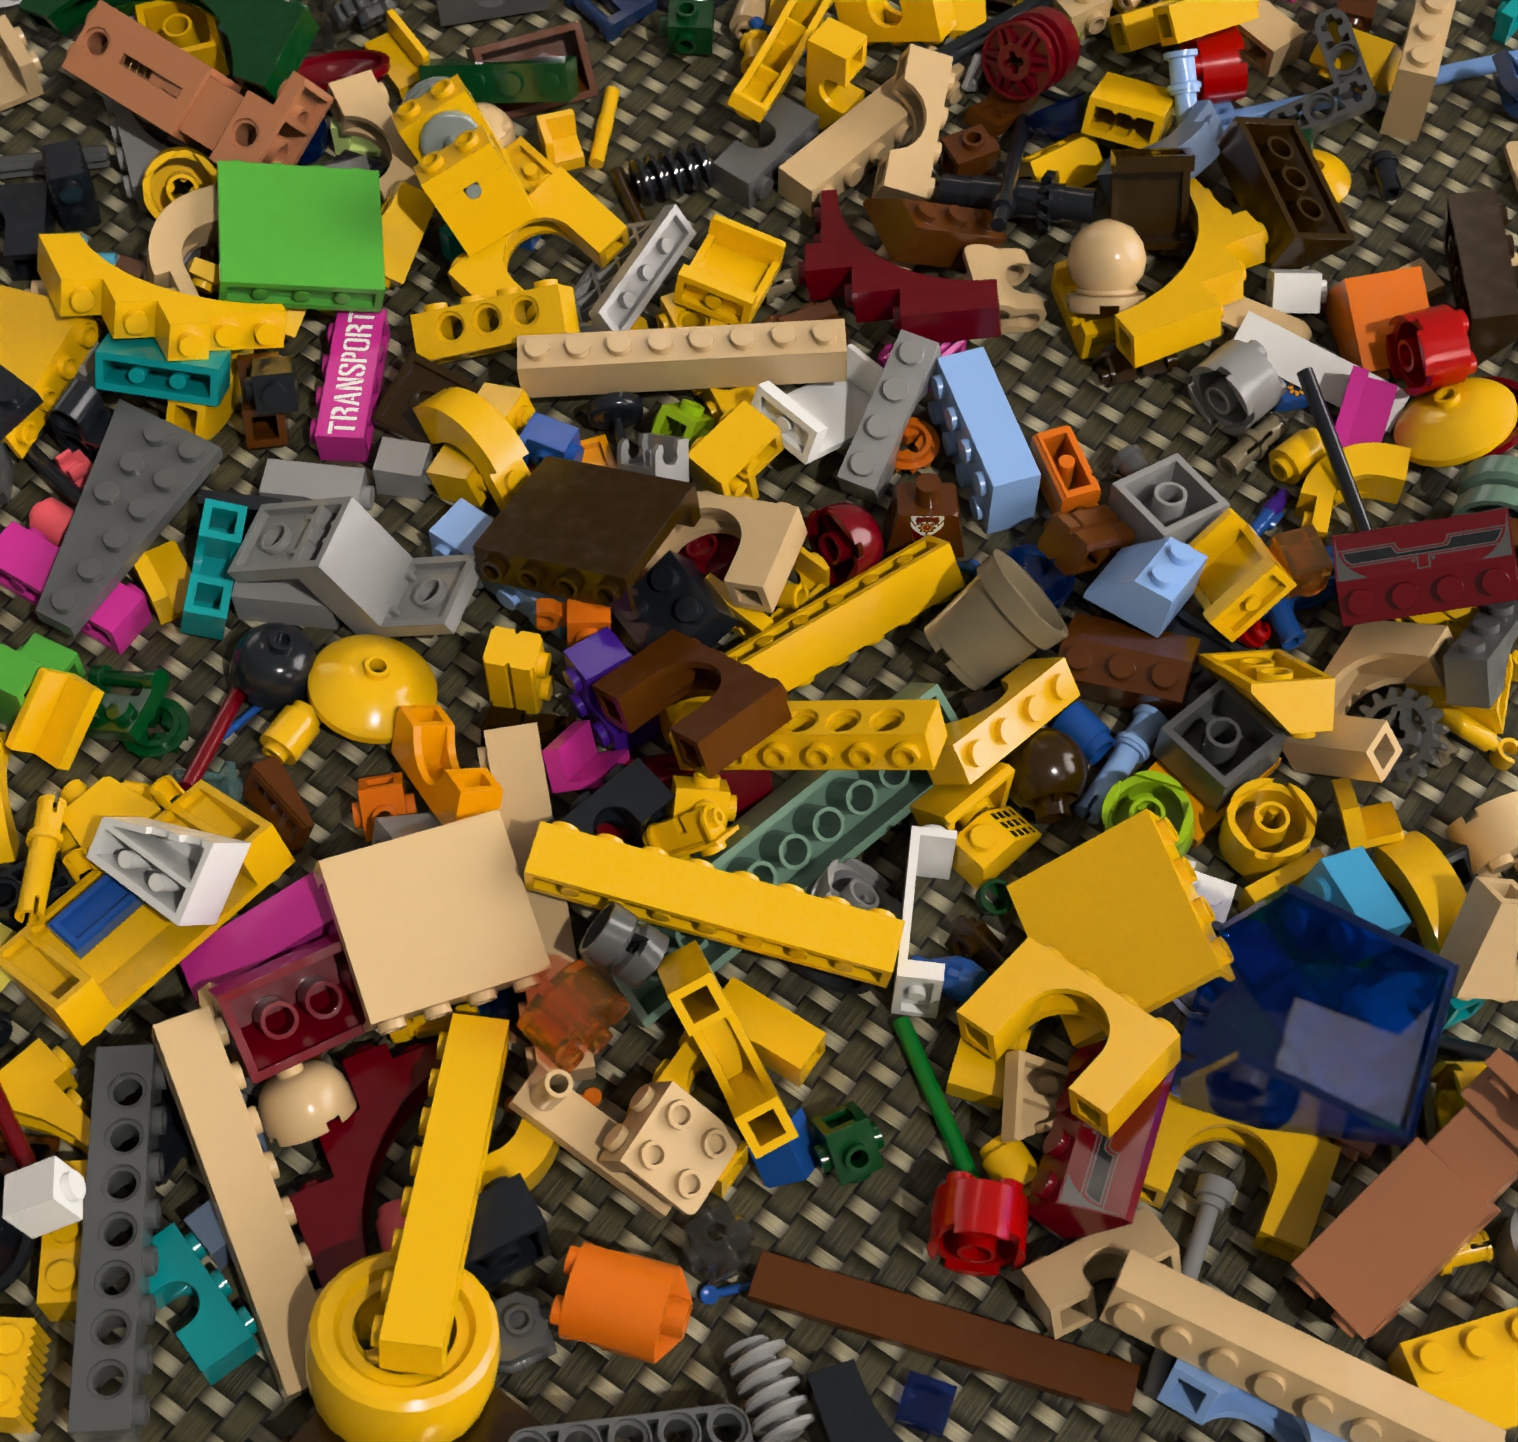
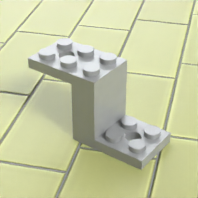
[227,496,480,637]

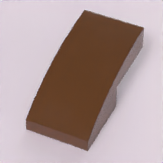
[964,86,1040,138]

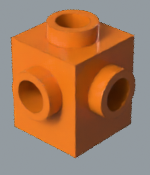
[352,772,418,842]

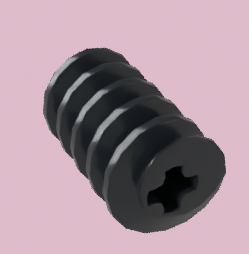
[628,143,713,205]

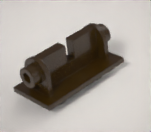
[1090,343,1178,387]
[944,915,1012,977]

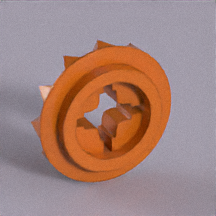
[895,417,940,475]

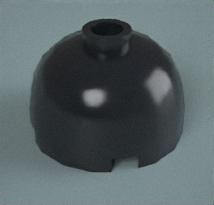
[229,622,317,710]

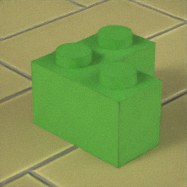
[0,632,87,728]

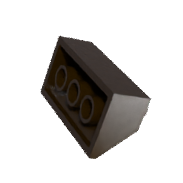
[1216,116,1356,269]
[1443,189,1518,366]

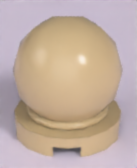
[1066,219,1147,314]

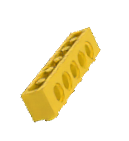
[669,699,948,770]

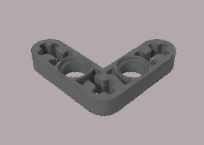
[1268,8,1376,135]

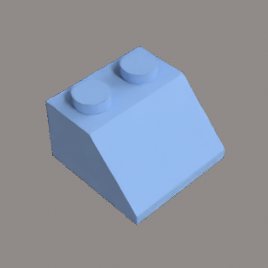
[1083,537,1208,638]

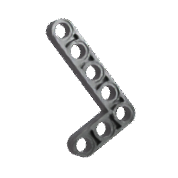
[508,1404,754,1442]

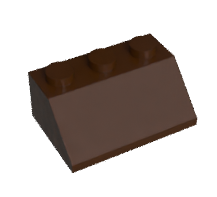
[466,20,599,119]
[863,198,1007,270]
[1058,612,1202,718]

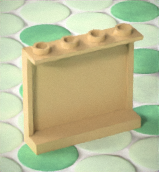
[313,809,552,1035]

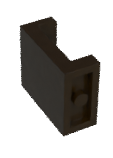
[1109,148,1195,256]

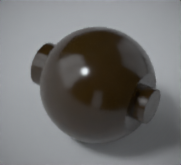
[1000,724,1088,824]

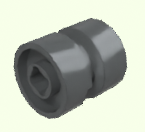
[579,901,669,989]

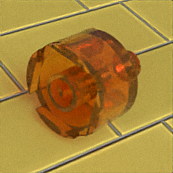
[517,959,632,1073]

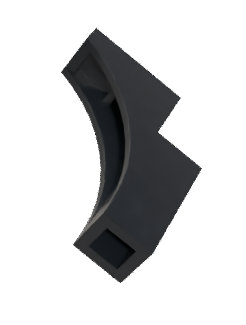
[806,1359,903,1442]

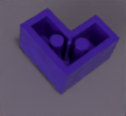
[562,626,662,753]

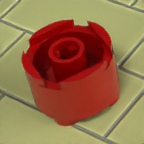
[1179,25,1248,105]
[1385,304,1477,396]
[927,1171,1029,1276]

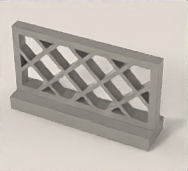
[573,204,697,333]

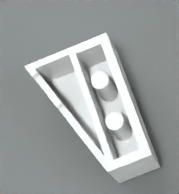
[86,817,251,926]

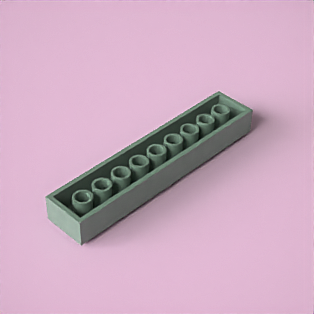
[576,682,959,1028]

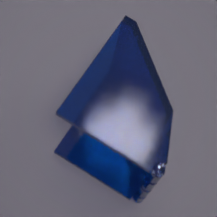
[1169,883,1460,1146]

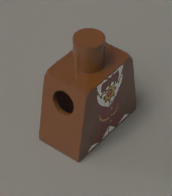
[884,473,964,558]

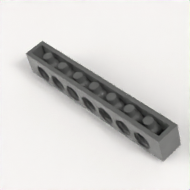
[67,1044,169,1442]

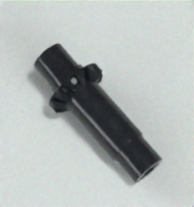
[938,170,1097,233]

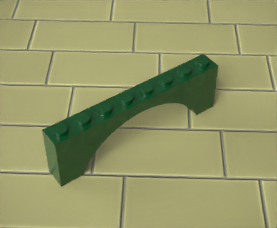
[18,0,320,103]

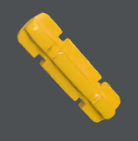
[390,1003,480,1043]

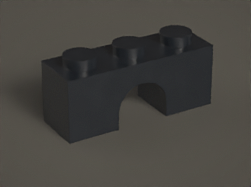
[535,757,675,840]

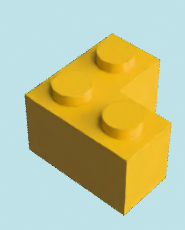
[689,400,784,500]

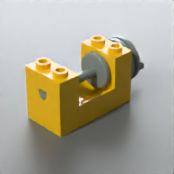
[391,74,538,257]

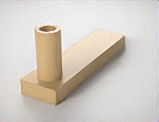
[507,1064,672,1220]

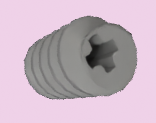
[723,1335,815,1442]

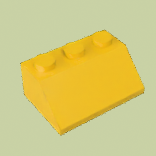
[1199,649,1335,739]
[1387,1307,1518,1430]

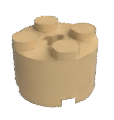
[1446,791,1518,878]

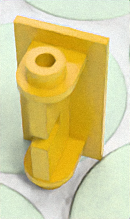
[642,805,739,861]

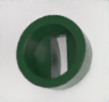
[975,879,1013,916]

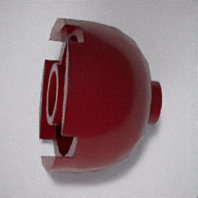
[804,502,883,587]

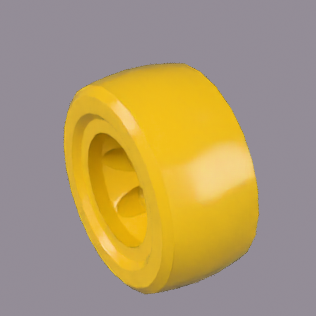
[305,1251,500,1442]

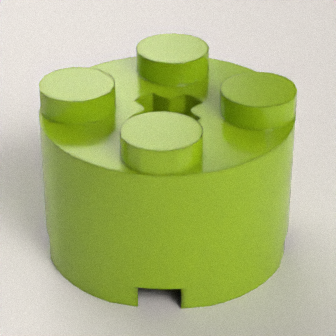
[1102,770,1195,857]

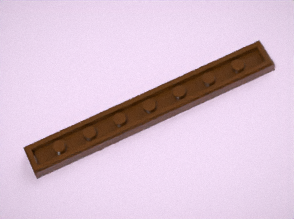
[747,1250,1141,1417]

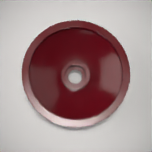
[297,49,391,92]

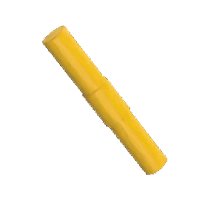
[588,86,620,169]

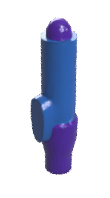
[1250,488,1291,538]

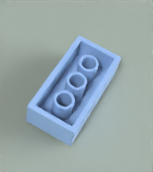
[928,347,1041,534]

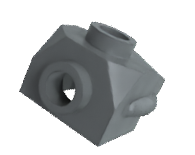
[493,1291,559,1374]

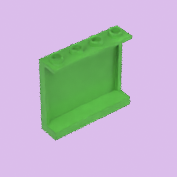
[215,160,386,313]

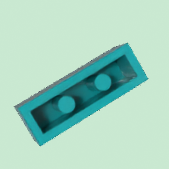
[95,331,231,407]

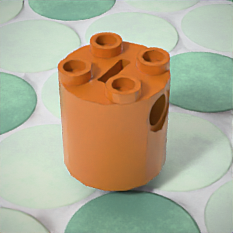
[549,1241,693,1364]

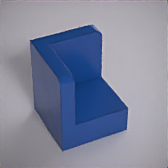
[744,1107,818,1188]

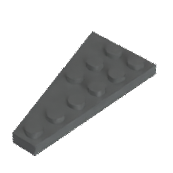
[35,399,224,637]

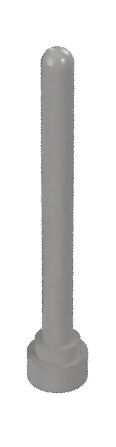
[1143,1173,1236,1399]

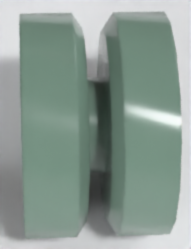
[1452,455,1518,519]

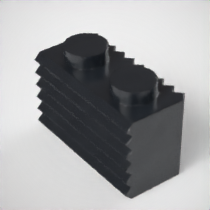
[41,139,102,232]

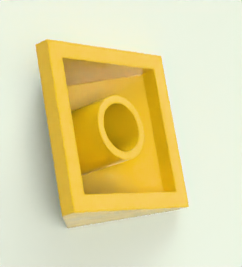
[909,762,1015,834]

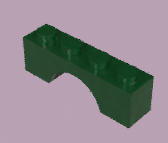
[418,56,579,103]

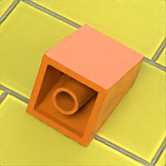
[1321,266,1429,381]

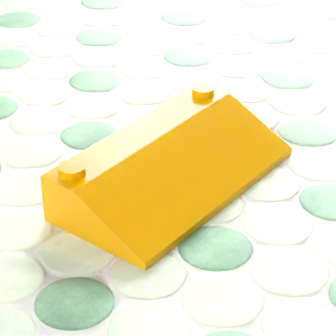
[0,779,296,1046]

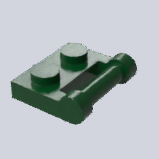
[84,664,170,743]

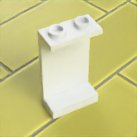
[751,343,884,465]
[891,824,957,1019]

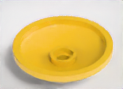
[1393,377,1518,467]
[307,634,438,744]

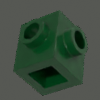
[661,0,714,55]
[810,1101,885,1186]

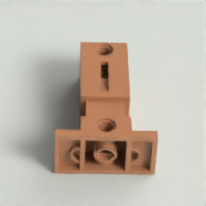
[61,0,335,165]
[1290,1048,1518,1339]

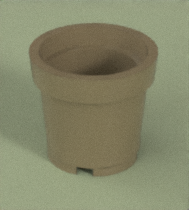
[924,549,1068,691]

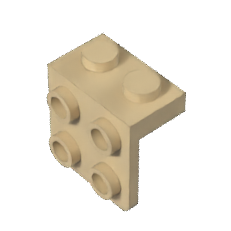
[0,14,44,112]
[598,1081,741,1215]

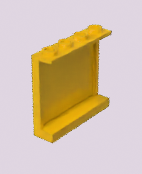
[0,285,103,459]
[1006,808,1236,1049]

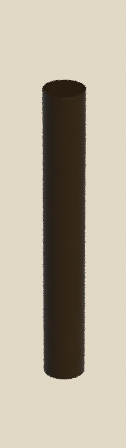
[609,166,648,223]

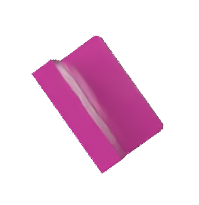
[1335,366,1398,448]
[542,720,630,793]

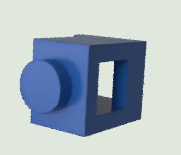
[519,412,584,467]

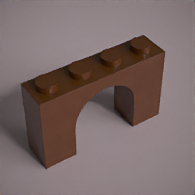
[592,629,792,779]

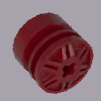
[981,6,1080,101]

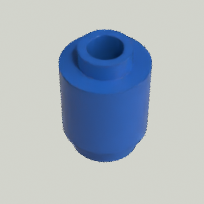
[1051,701,1115,765]

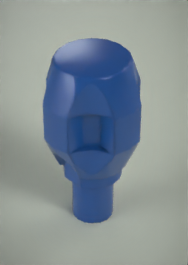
[911,955,989,1002]

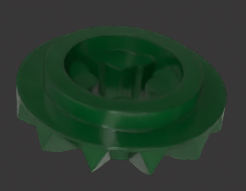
[122,697,191,761]

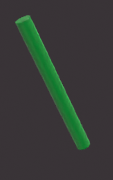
[892,1016,981,1178]

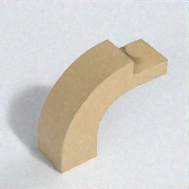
[147,185,218,297]

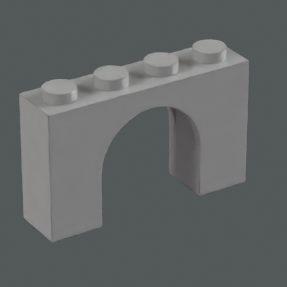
[231,458,375,630]

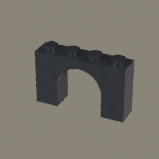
[0,182,56,281]

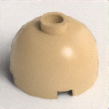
[258,1060,357,1147]

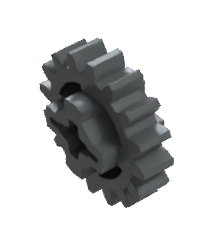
[331,0,401,30]
[1359,687,1450,783]

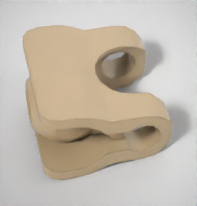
[953,244,1047,339]

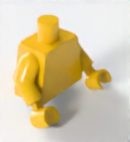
[1406,650,1518,770]
[60,775,185,883]

